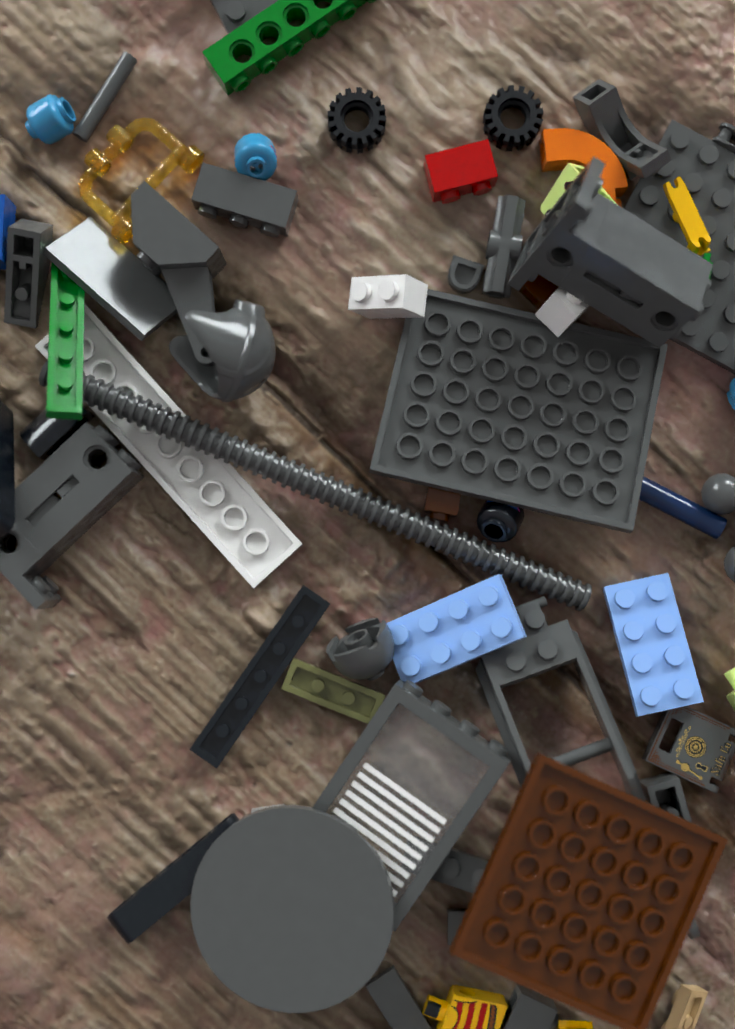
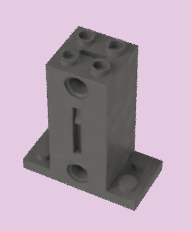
[508,156,713,348]
[0,423,144,610]

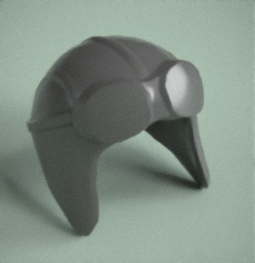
[169,299,276,402]

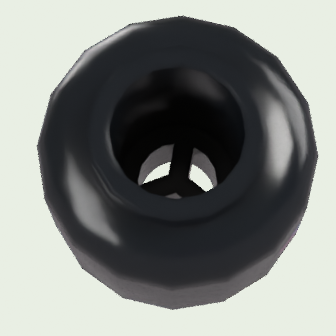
[476,500,524,543]

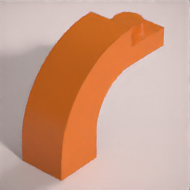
[539,128,628,207]

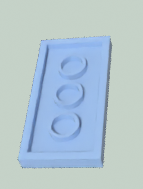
[602,573,704,717]
[387,574,527,684]

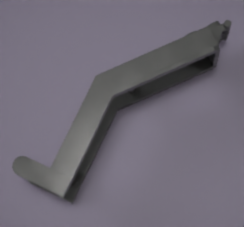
[475,596,700,939]

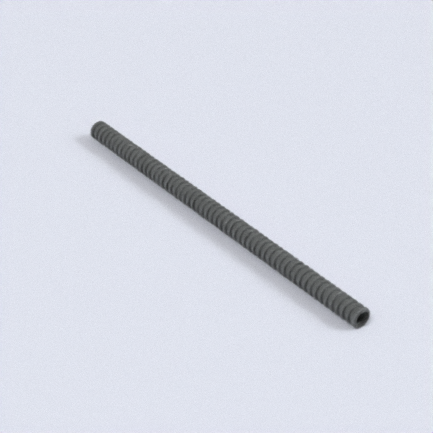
[39,360,592,611]

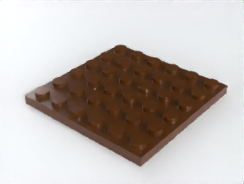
[449,752,728,1029]

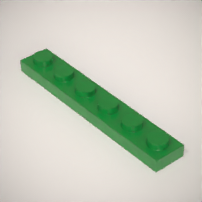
[46,263,85,420]

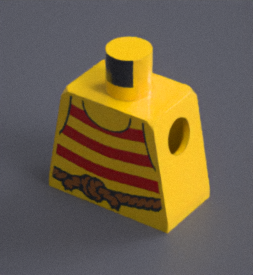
[422,985,508,1029]

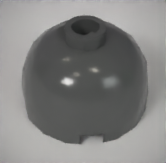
[326,618,394,681]

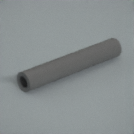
[73,51,137,143]

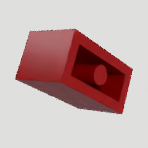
[423,139,498,204]

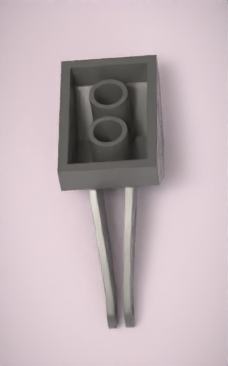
[131,181,227,367]

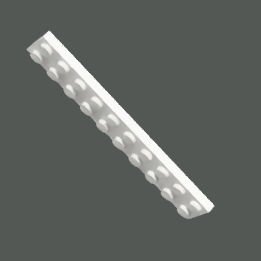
[35,303,303,588]

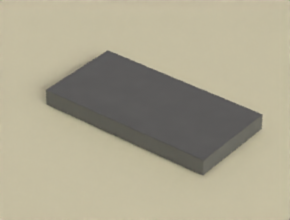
[43,216,178,341]

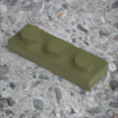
[281,657,385,724]

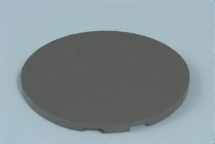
[190,805,395,1013]

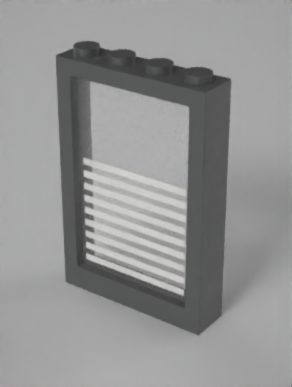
[313,680,512,931]

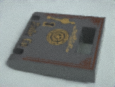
[642,706,735,794]

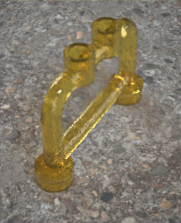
[78,117,205,244]

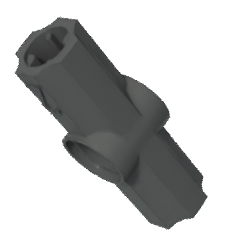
[482,195,526,299]

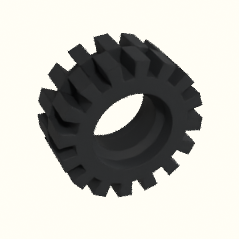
[483,85,544,151]
[327,87,386,154]

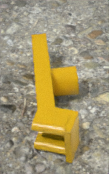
[663,176,711,256]

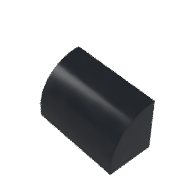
[19,403,95,460]

